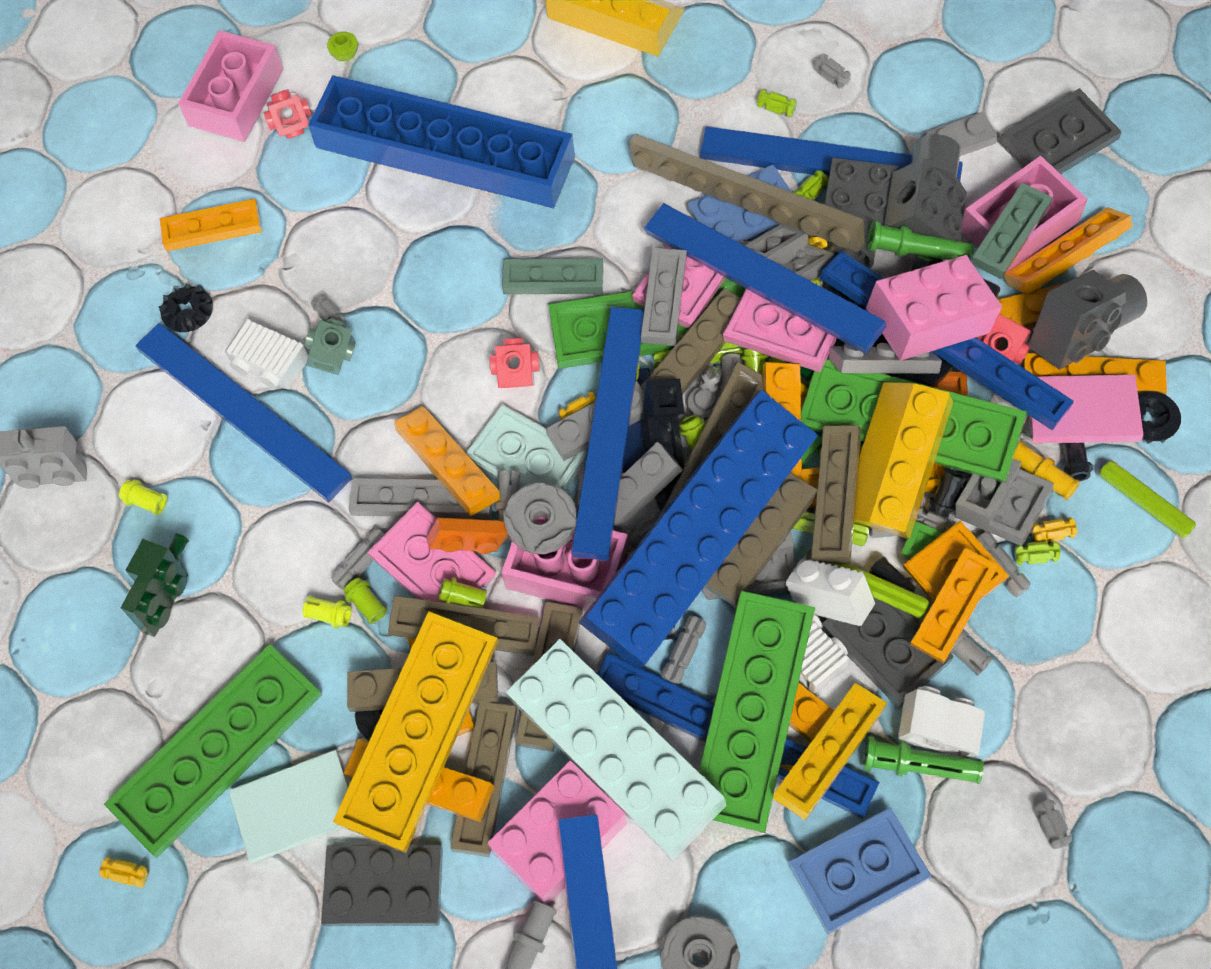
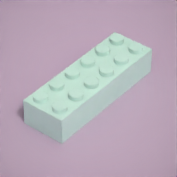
[506,639,727,862]

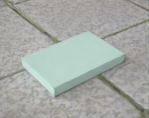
[466,404,588,491]
[228,750,349,864]

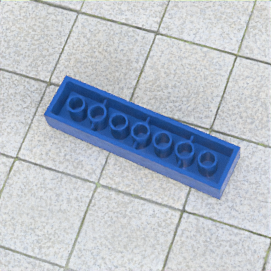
[308,75,575,209]
[578,390,818,669]

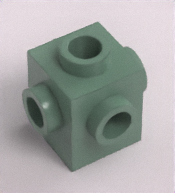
[304,319,356,375]

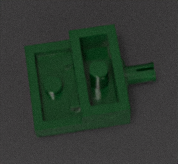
[120,533,189,637]

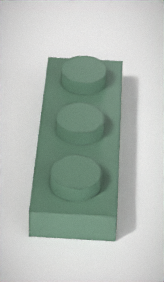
[971,182,1053,279]
[502,258,604,294]

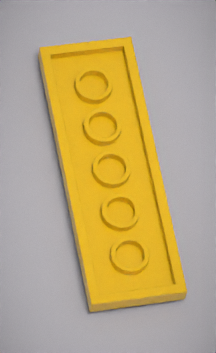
[333,611,499,853]

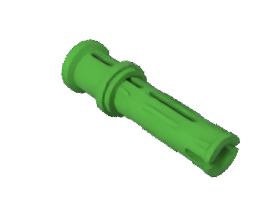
[867,220,974,261]
[863,736,983,784]

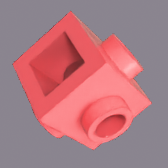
[263,89,312,139]
[978,314,1032,365]
[490,338,540,388]

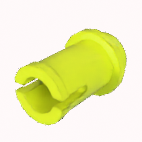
[119,479,167,515]
[302,595,352,629]

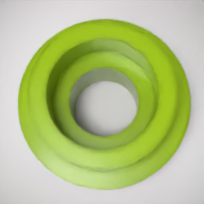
[327,31,358,62]

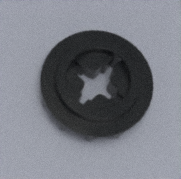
[158,283,213,332]
[1138,391,1181,444]

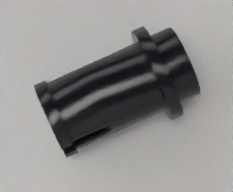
[1062,442,1093,481]
[928,469,966,517]
[868,557,916,592]

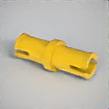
[1014,441,1080,501]

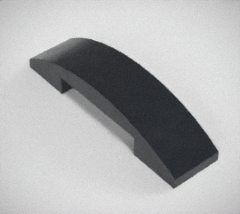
[643,379,685,512]

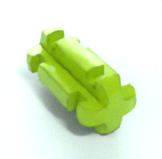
[757,89,797,117]
[793,170,829,200]
[1014,540,1061,565]

